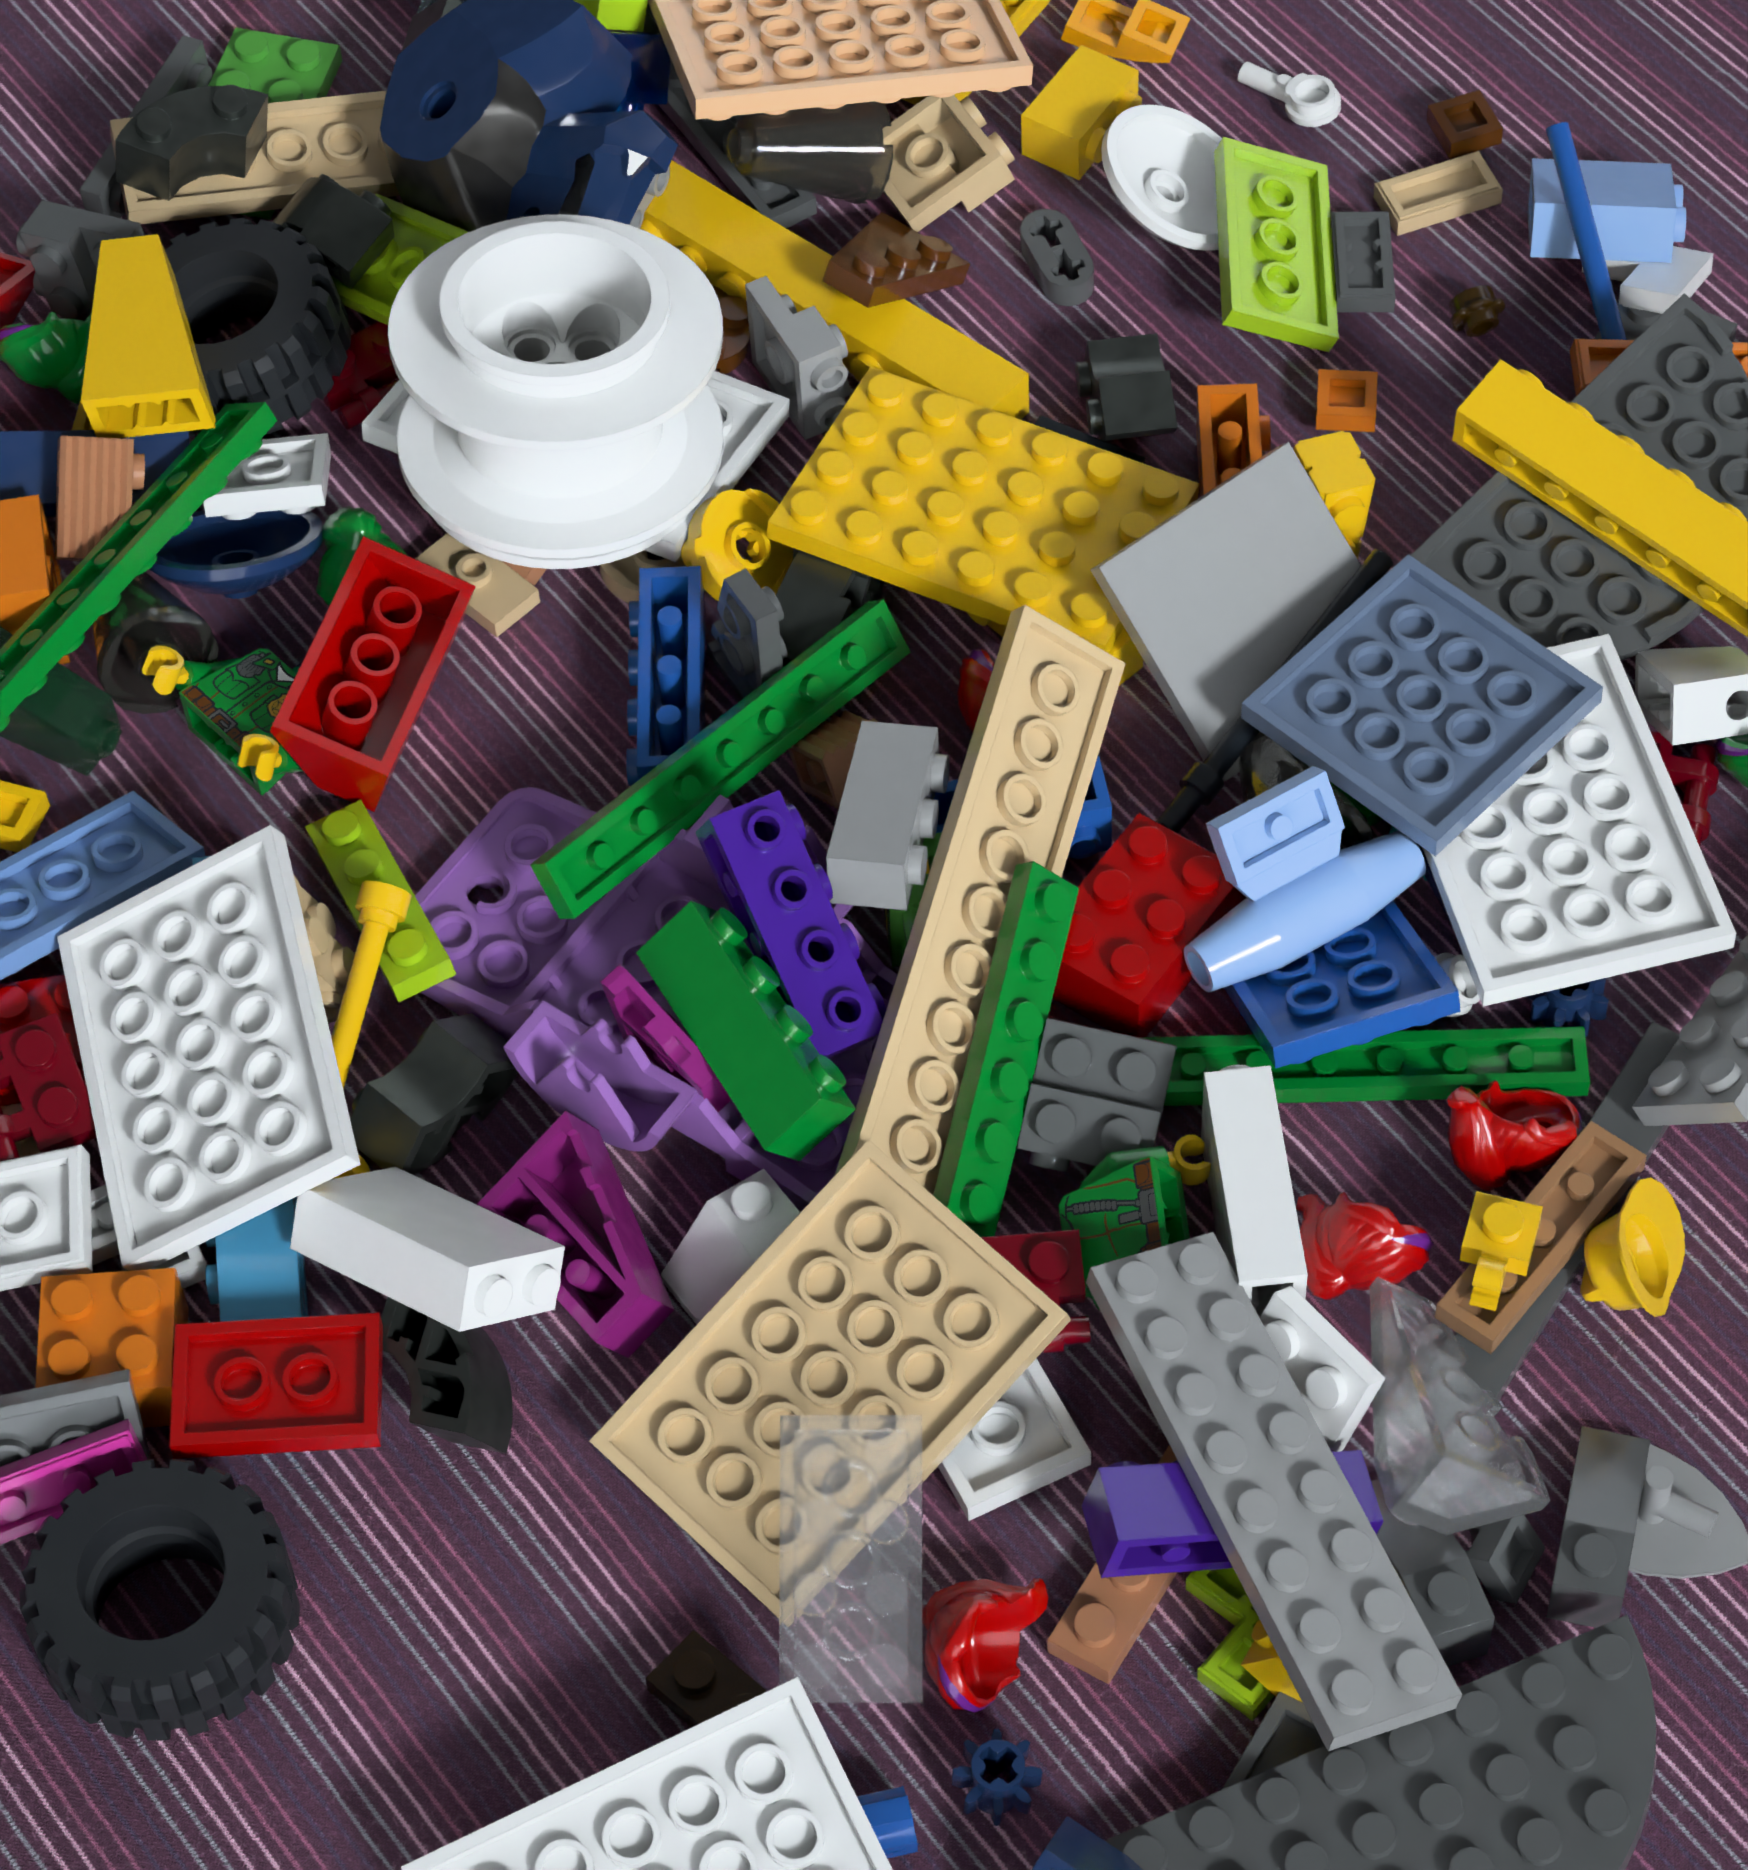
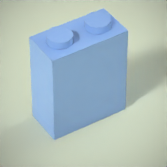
[1527,158,1686,263]

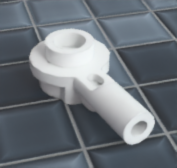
[1238,62,1341,127]

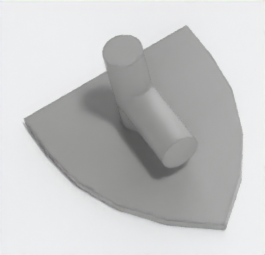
[1629,1444,1748,1579]

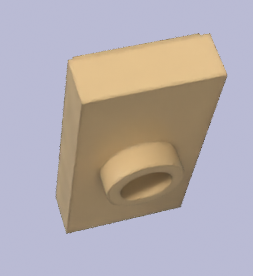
[415,533,540,637]

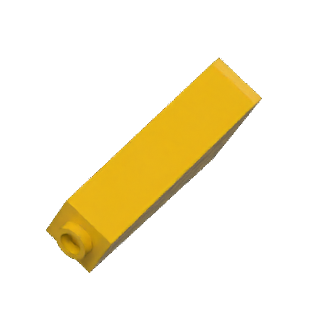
[81,234,216,438]

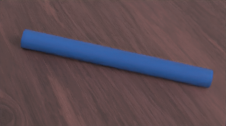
[1546,122,1627,340]

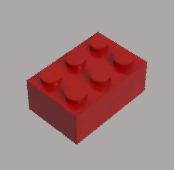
[1053,813,1245,1037]

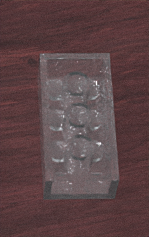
[779,1415,924,1705]

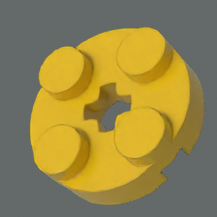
[681,488,793,601]

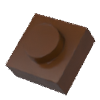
[1426,89,1503,159]

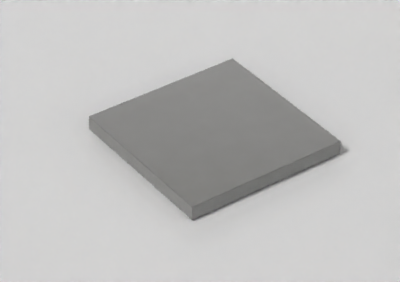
[1090,442,1361,781]

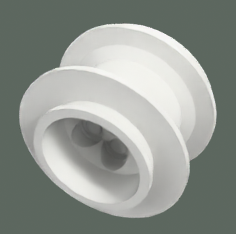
[388,215,724,569]

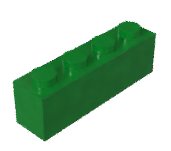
[636,901,856,1161]

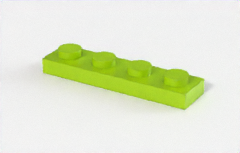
[305,799,457,1003]

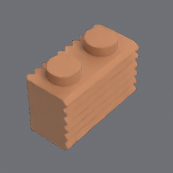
[54,436,145,561]
[788,710,878,810]

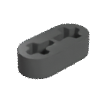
[1020,209,1094,306]

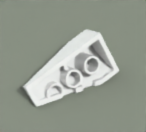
[661,1169,800,1325]

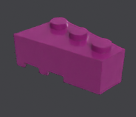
[476,1111,674,1358]

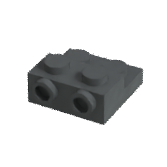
[16,200,145,321]
[1017,1018,1177,1172]

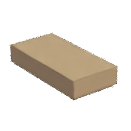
[1373,151,1503,236]

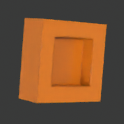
[1316,369,1378,432]

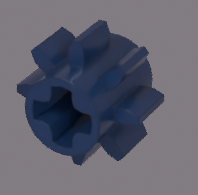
[1527,978,1609,1038]
[952,1729,1042,1826]

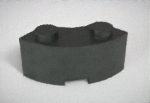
[115,85,268,201]
[273,174,395,289]
[1075,333,1177,441]
[776,549,884,660]
[350,1013,518,1175]
[381,1297,513,1454]

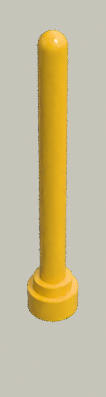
[331,880,412,1089]

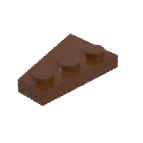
[822,212,971,308]

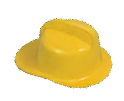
[1580,1177,1685,1317]

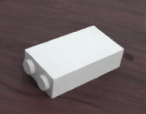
[1201,1065,1308,1318]
[290,1167,565,1332]

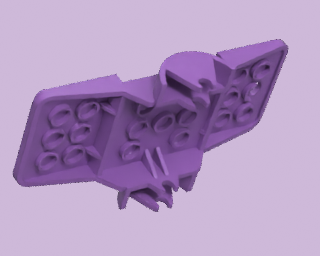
[415,787,898,1213]

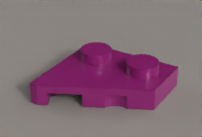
[600,964,731,1112]

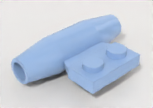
[1184,766,1426,992]

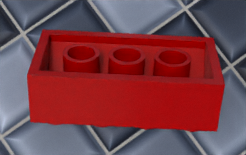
[270,536,476,812]

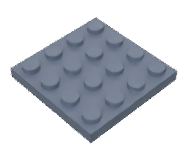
[1241,554,1603,857]

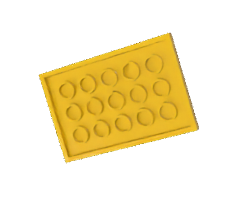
[767,366,1200,653]

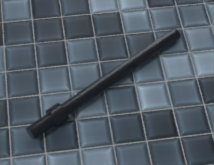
[1155,549,1393,834]

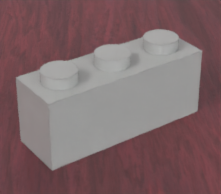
[826,721,950,911]

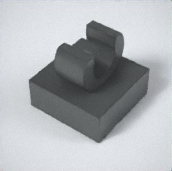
[1464,1502,1546,1604]

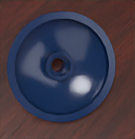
[149,510,323,599]

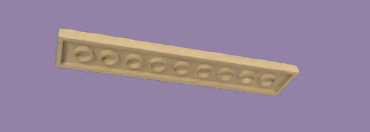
[835,605,1126,1195]

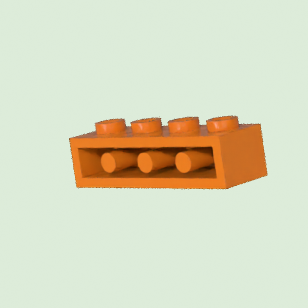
[1196,383,1271,497]

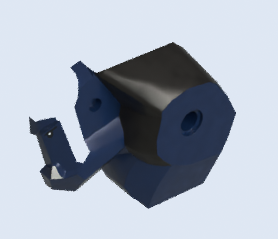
[380,0,678,232]

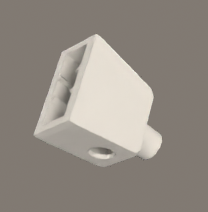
[1635,646,1748,745]

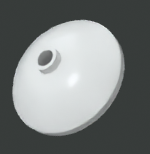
[1101,105,1222,251]

